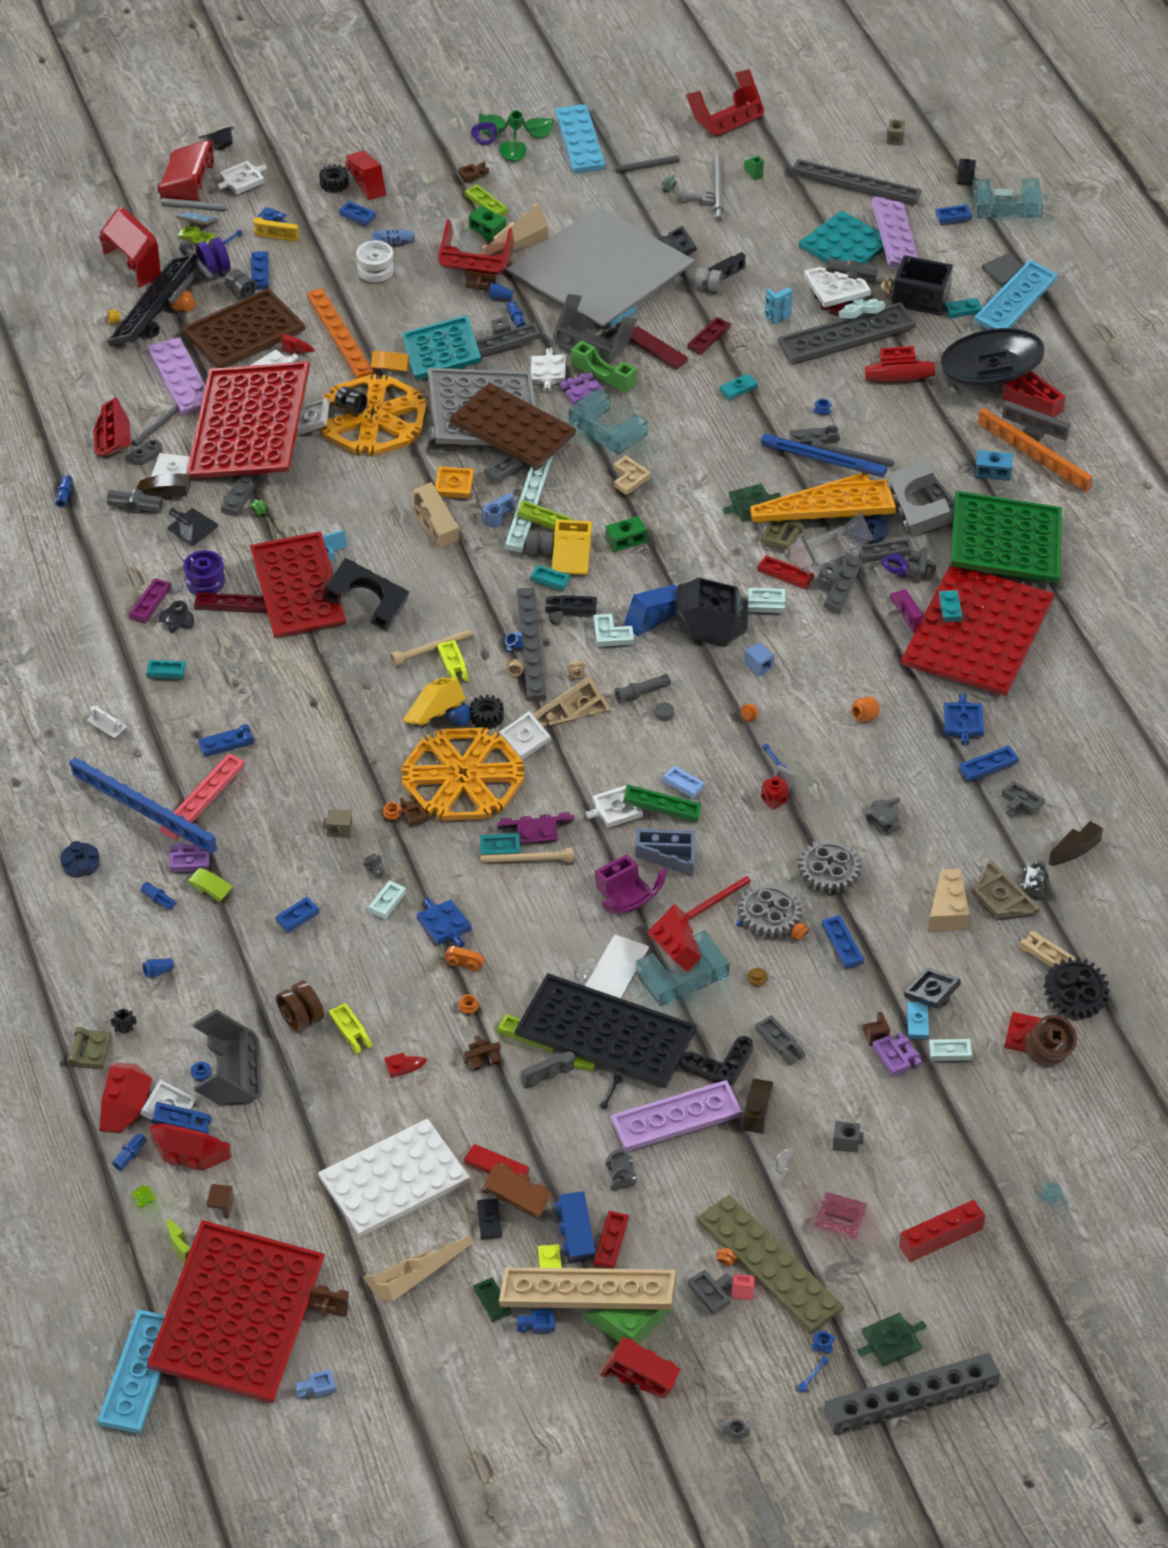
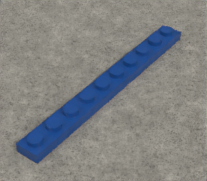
[69,757,217,854]

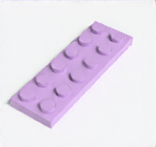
[871,196,918,268]
[147,337,205,416]
[611,1080,742,1152]

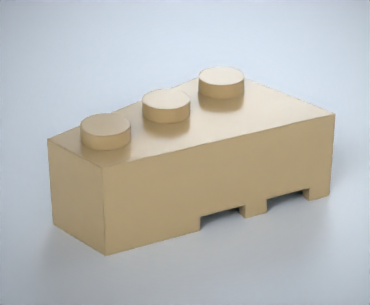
[928,868,969,932]

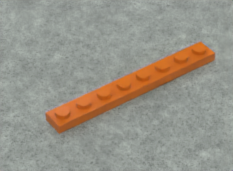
[307,288,373,379]
[978,408,1092,492]

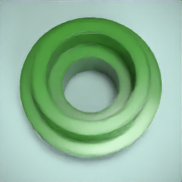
[251,499,267,516]

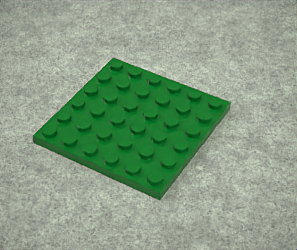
[950,491,1062,583]

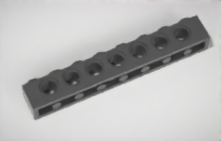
[824,1352,1000,1435]

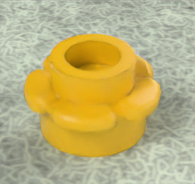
[107,308,120,325]

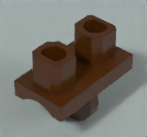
[465,270,496,292]
[463,1035,501,1072]
[309,1285,349,1317]

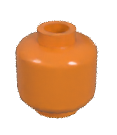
[851,696,880,722]

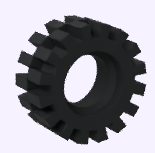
[319,164,349,193]
[470,694,504,729]

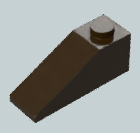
[743,1078,773,1134]

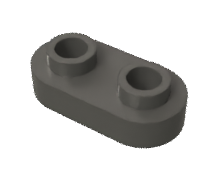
[131,439,163,466]

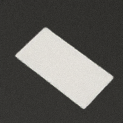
[585,934,649,998]

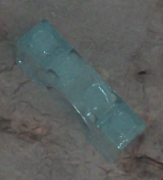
[972,179,1043,218]
[569,388,648,455]
[636,930,730,1006]

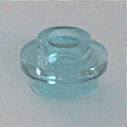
[1041,1182,1062,1203]

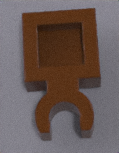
[458,162,489,182]
[400,795,428,827]

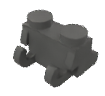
[1020,860,1049,900]
[605,1149,637,1191]

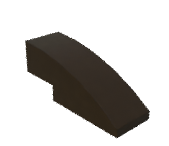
[137,473,191,500]
[1049,821,1103,866]

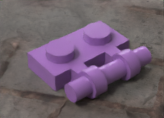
[560,372,604,406]
[169,842,209,873]
[872,1032,923,1077]

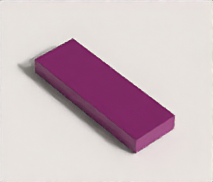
[129,578,171,624]

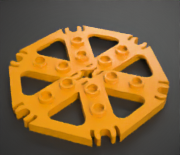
[319,374,427,456]
[401,728,524,821]

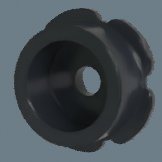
[145,321,160,338]

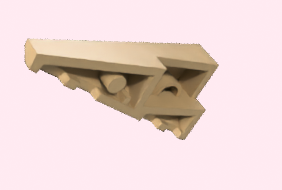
[478,203,548,256]
[533,677,611,727]
[363,1236,472,1301]

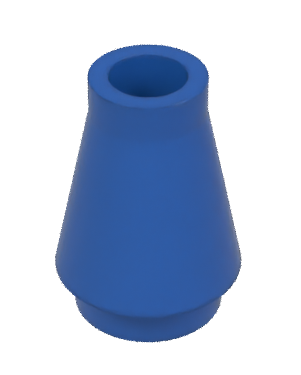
[488,283,514,301]
[142,958,174,979]

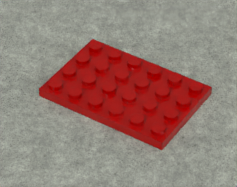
[250,531,346,638]

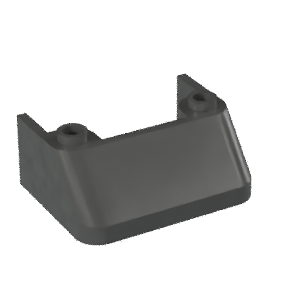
[553,294,637,364]
[193,1009,261,1104]

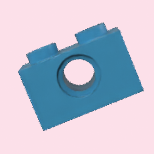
[975,450,1013,481]

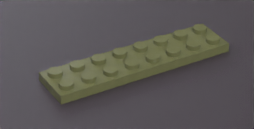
[697,1194,844,1334]

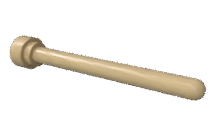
[390,630,473,667]
[480,847,574,863]

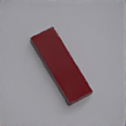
[687,317,731,355]

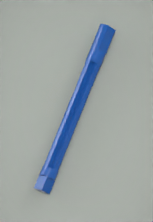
[761,433,887,478]

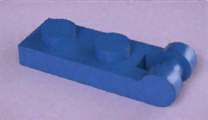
[198,724,255,757]
[151,1101,212,1134]

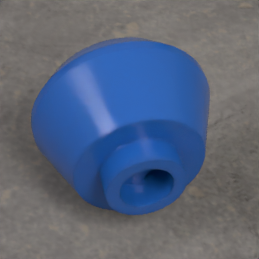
[445,703,470,726]

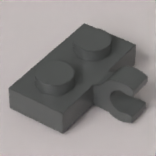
[1002,780,1045,817]
[687,1269,732,1315]

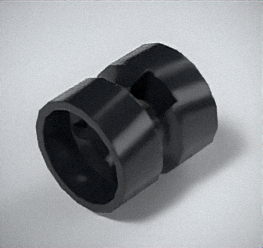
[335,386,368,415]

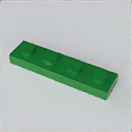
[623,784,701,823]

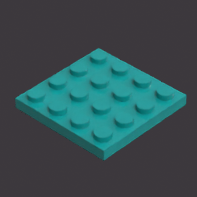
[798,210,884,264]
[402,315,482,381]

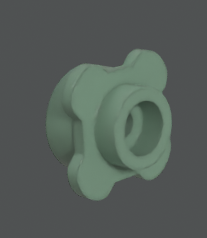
[662,174,677,191]

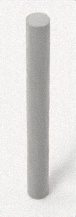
[161,198,227,210]

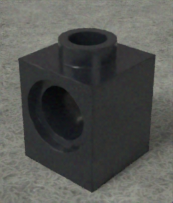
[957,158,976,186]

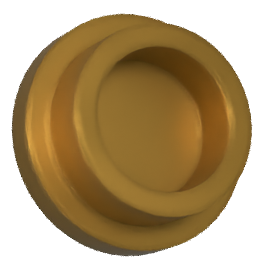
[747,968,768,987]

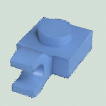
[296,1369,336,1399]

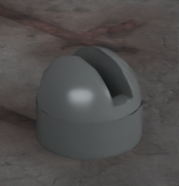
[548,611,563,625]

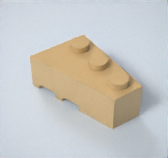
[413,482,460,548]

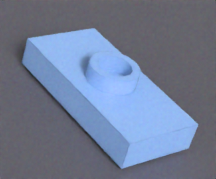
[662,766,705,799]

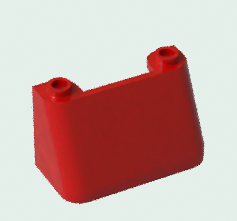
[157,140,215,201]

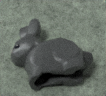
[865,797,901,835]

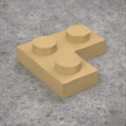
[613,455,651,495]

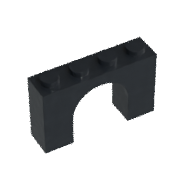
[322,558,409,632]

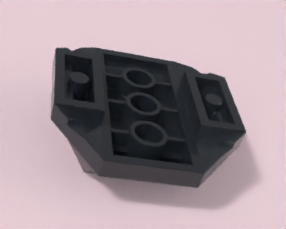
[675,577,748,647]

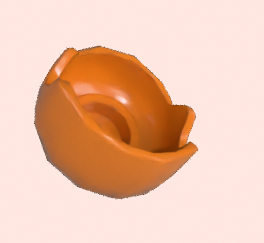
[168,290,196,313]

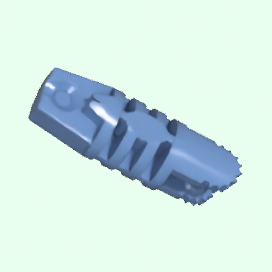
[372,229,415,245]

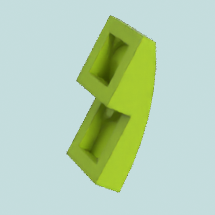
[178,225,217,246]
[187,868,233,903]
[166,1218,191,1264]

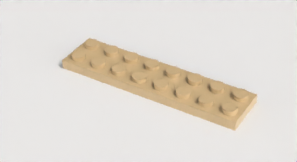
[499,1267,677,1310]

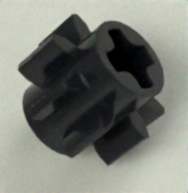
[111,1008,137,1034]

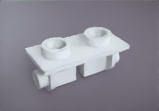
[87,706,127,738]

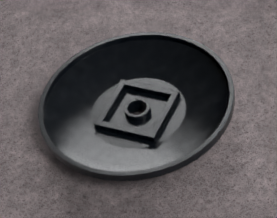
[941,328,1045,385]

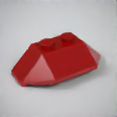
[93,397,131,456]
[99,1062,152,1133]
[150,1124,232,1171]

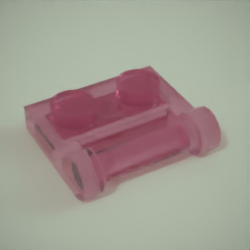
[815,1192,867,1238]

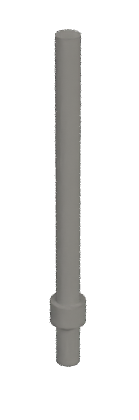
[714,155,724,221]

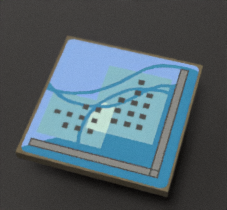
[176,212,218,228]

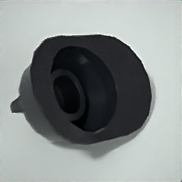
[198,126,234,150]

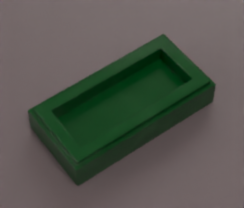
[473,1277,512,1322]

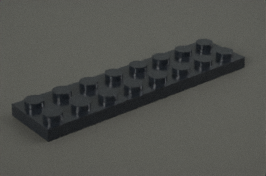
[106,253,198,347]

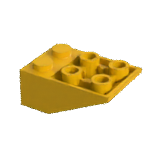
[552,519,592,575]
[403,677,466,726]

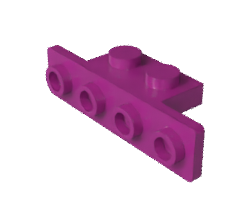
[890,589,924,633]
[497,812,575,844]

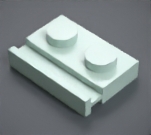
[748,588,785,613]

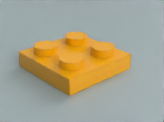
[435,466,474,499]

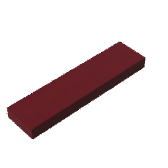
[629,326,688,370]
[194,592,267,614]

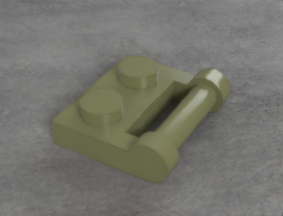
[760,520,804,553]
[66,1027,112,1070]

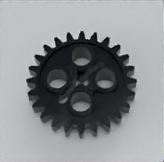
[1043,957,1110,1020]

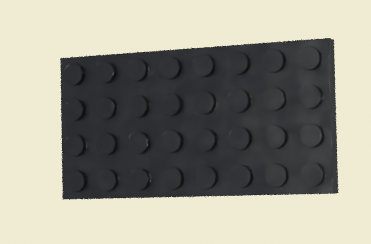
[515,973,697,1089]

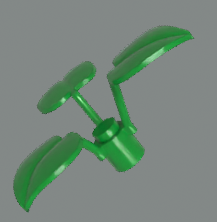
[478,110,554,161]

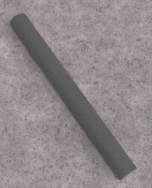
[616,155,680,172]
[132,403,179,446]

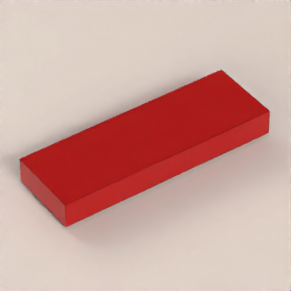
[757,555,814,589]
[464,1144,530,1176]
[593,1211,629,1269]

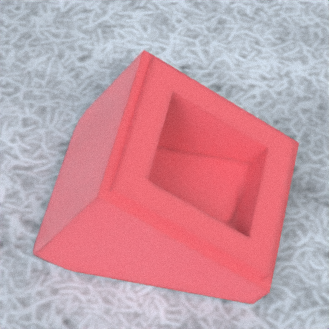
[732,1274,755,1300]

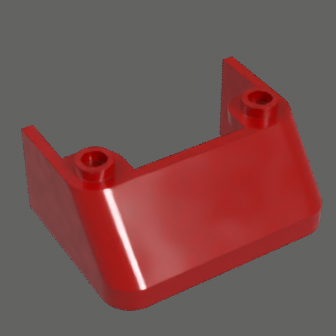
[686,69,764,135]
[99,207,161,288]
[438,219,515,275]

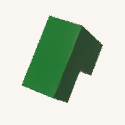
[744,156,764,180]

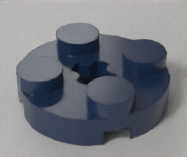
[853,514,889,544]
[60,841,100,878]

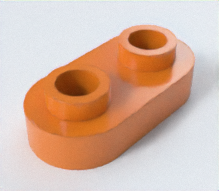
[444,946,485,971]

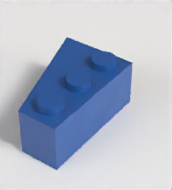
[624,584,677,637]
[555,1191,595,1262]

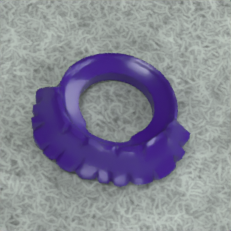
[471,122,498,145]
[882,553,908,578]

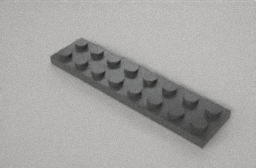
[778,302,916,364]

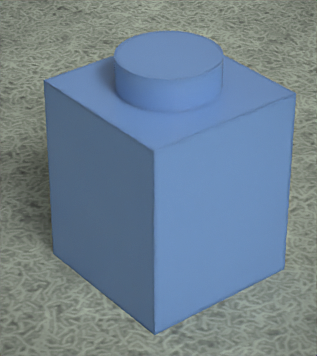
[745,643,774,676]

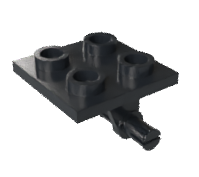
[167,508,218,546]

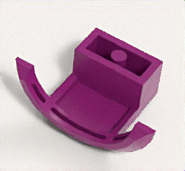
[594,854,667,915]

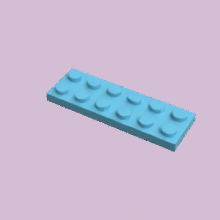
[555,104,606,173]
[974,260,1058,329]
[97,1310,165,1434]

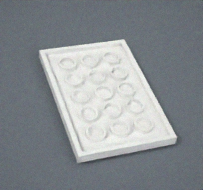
[318,1119,470,1238]

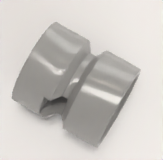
[695,267,723,293]

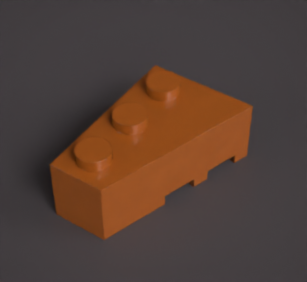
[480,1163,552,1219]

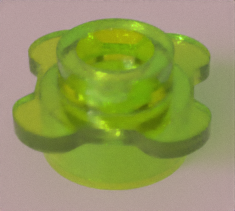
[131,1185,156,1208]

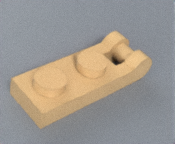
[1018,931,1076,968]

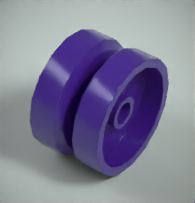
[195,237,231,279]
[183,550,225,595]

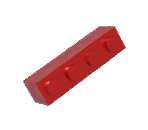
[899,1200,985,1262]

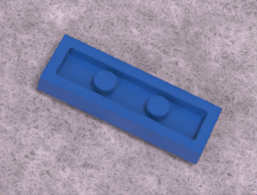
[251,251,269,290]
[959,746,1019,782]
[822,915,864,969]

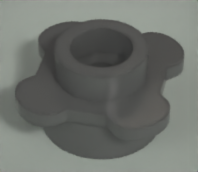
[723,1419,750,1443]

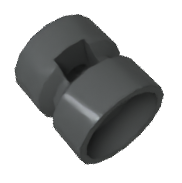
[225,269,256,300]
[526,531,554,556]

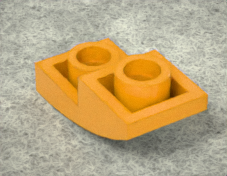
[371,351,409,372]

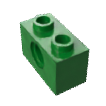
[468,206,507,241]
[605,516,647,552]

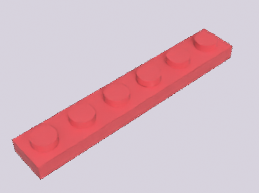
[160,753,245,840]

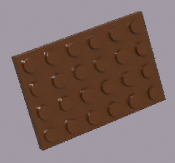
[182,288,306,368]
[450,382,576,470]

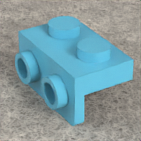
[765,287,793,324]

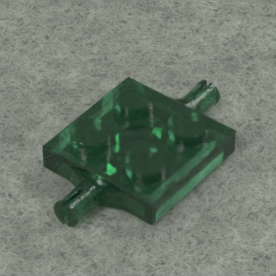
[722,483,781,522]
[857,1312,926,1367]

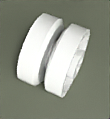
[356,241,394,283]

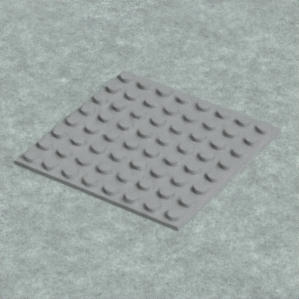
[506,206,695,327]

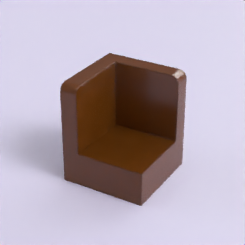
[862,1011,890,1046]
[206,1184,234,1218]

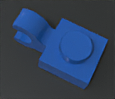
[257,207,288,223]
[516,1308,555,1333]

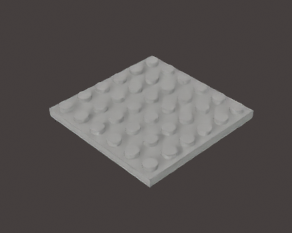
[427,368,536,446]

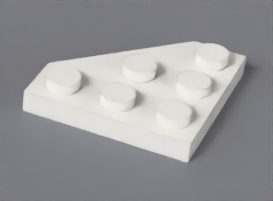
[804,267,871,307]

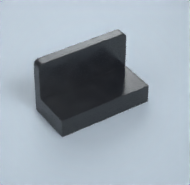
[708,252,746,280]

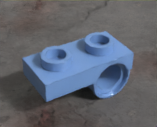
[481,492,514,528]

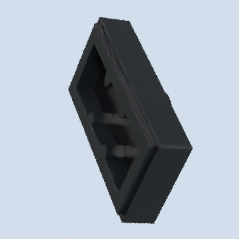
[477,1198,502,1240]

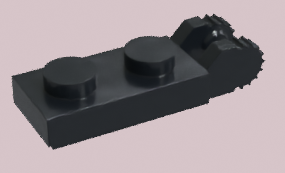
[545,595,597,615]

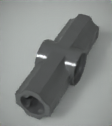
[826,258,878,282]
[107,489,163,513]

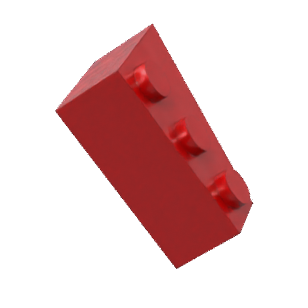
[345,150,387,200]
[1002,371,1065,418]
[647,904,701,973]
[600,1337,681,1398]

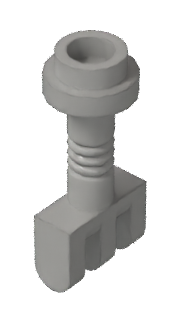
[677,189,714,206]

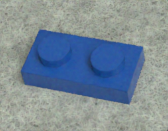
[339,201,376,226]
[935,204,972,224]
[275,897,319,933]

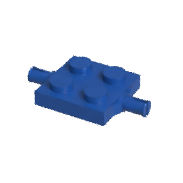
[944,693,984,746]
[417,897,472,948]

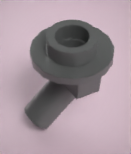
[363,853,384,879]

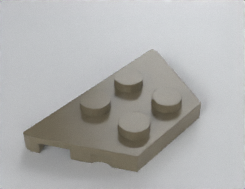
[972,859,1040,919]

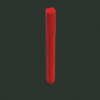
[686,876,751,920]

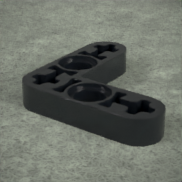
[680,1036,753,1086]

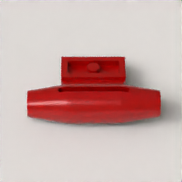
[865,346,935,383]

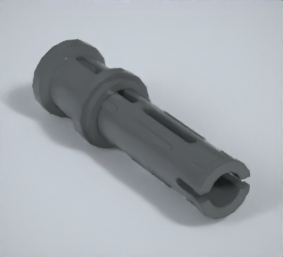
[614,673,671,704]

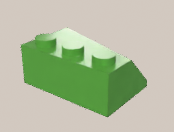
[581,1307,673,1345]

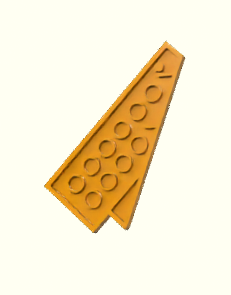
[750,472,896,523]

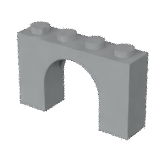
[887,460,953,537]

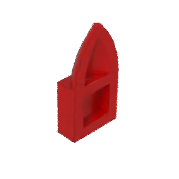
[281,334,315,355]
[384,1052,427,1078]

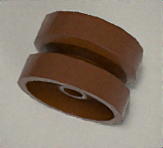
[276,980,324,1033]
[1025,1015,1077,1067]

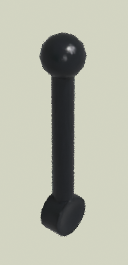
[600,1075,622,1109]

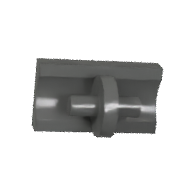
[906,547,936,584]

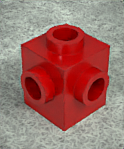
[761,775,789,810]

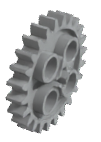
[798,839,862,894]
[738,883,802,938]

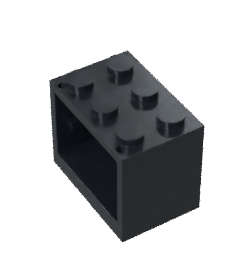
[892,255,953,316]

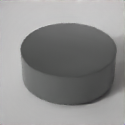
[655,702,674,721]

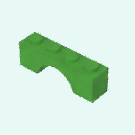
[571,340,637,393]

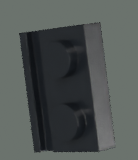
[662,226,697,255]

